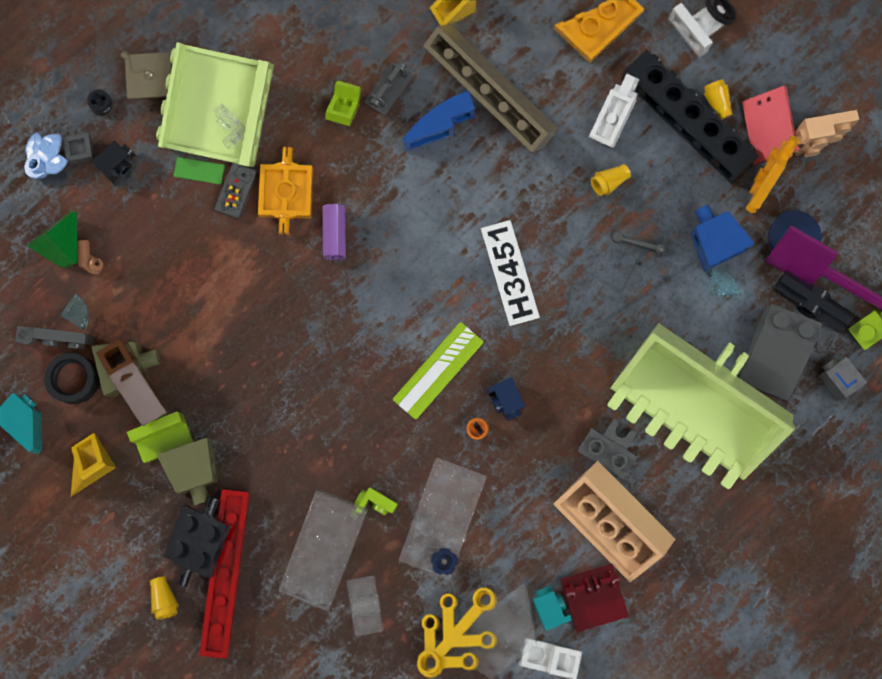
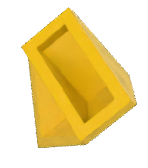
[430,0,476,26]
[71,433,116,497]

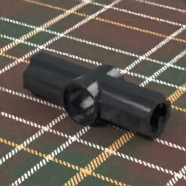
[773,270,855,334]

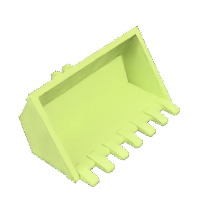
[607,323,795,489]

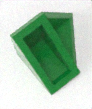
[26,211,78,269]

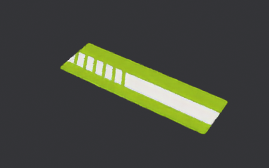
[393,322,484,419]

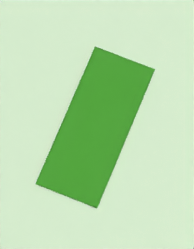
[173,157,225,184]

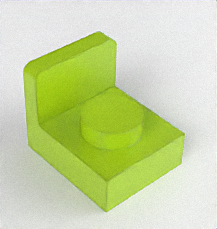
[355,487,399,515]

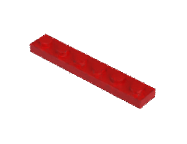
[199,489,250,659]

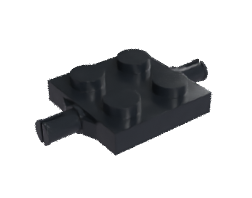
[164,495,232,587]

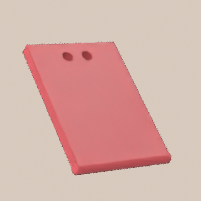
[742,86,799,165]

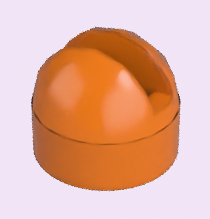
[467,418,489,440]

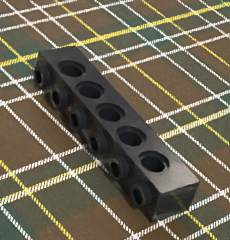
[621,49,759,184]

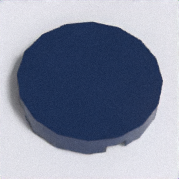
[767,210,822,250]

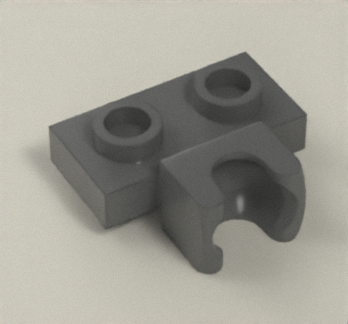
[577,418,638,480]

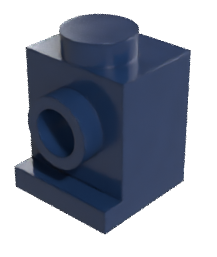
[486,377,525,421]

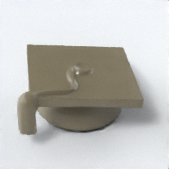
[121,51,171,100]

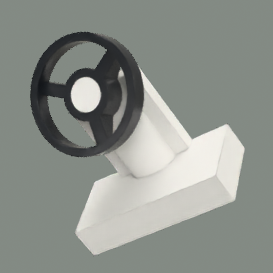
[669,0,737,58]

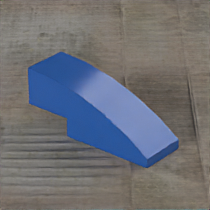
[403,91,475,151]

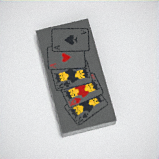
[214,163,258,220]

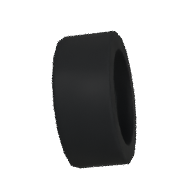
[44,353,100,404]

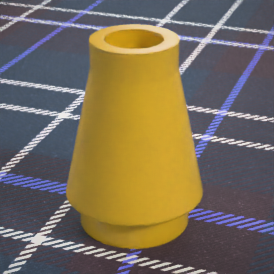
[704,79,733,119]
[591,164,631,196]
[150,576,179,620]

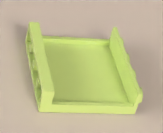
[156,42,274,167]

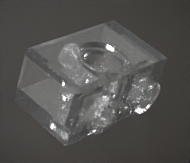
[346,575,384,637]

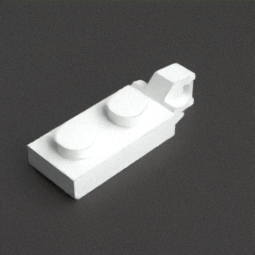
[589,74,639,148]

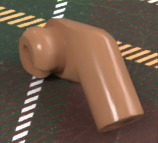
[77,240,104,274]

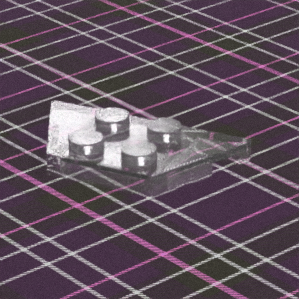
[447,584,537,679]

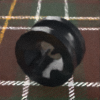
[87,89,113,116]

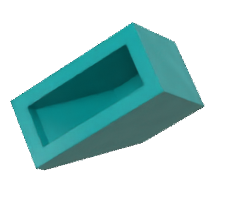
[0,393,42,454]

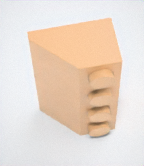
[553,461,676,582]

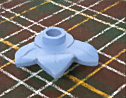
[25,133,68,179]

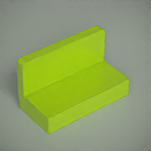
[127,411,194,463]

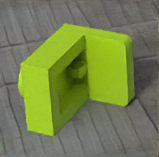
[325,81,361,126]
[848,308,882,350]

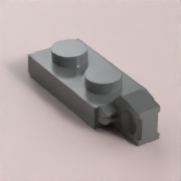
[15,326,95,350]

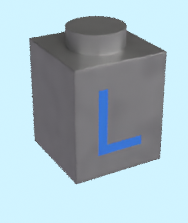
[818,357,867,401]

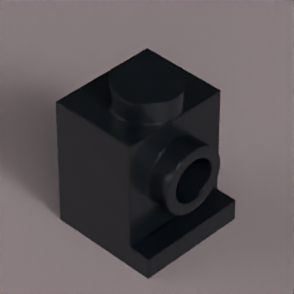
[91,140,136,187]

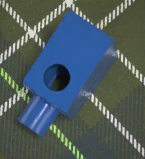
[691,204,754,272]

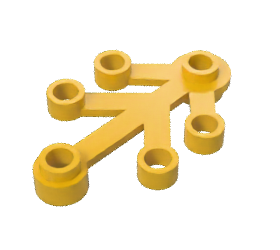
[417,588,497,677]

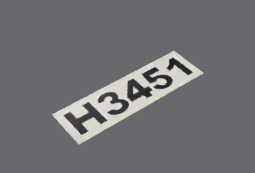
[481,220,540,326]

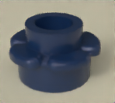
[431,548,458,575]

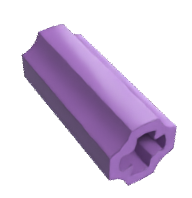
[323,204,346,260]

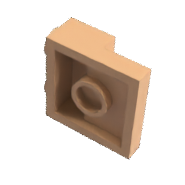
[793,110,859,157]

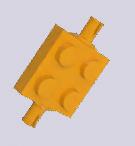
[746,135,800,213]
[258,147,313,235]

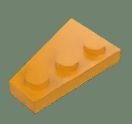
[554,0,644,63]

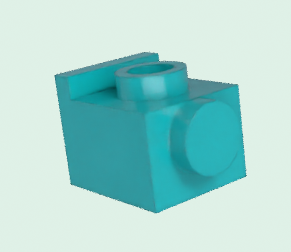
[531,585,572,631]

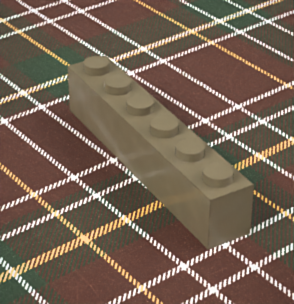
[424,24,559,152]

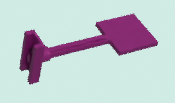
[765,225,882,310]

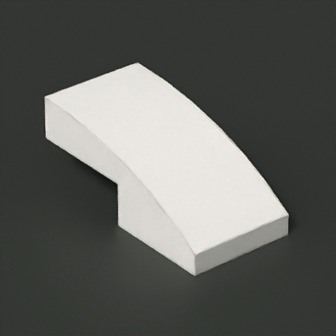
[519,637,582,679]

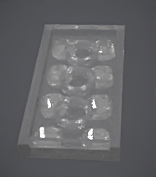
[398,458,487,580]

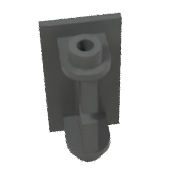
[364,61,414,116]

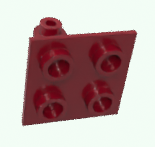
[560,563,629,633]

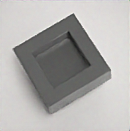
[63,132,95,165]

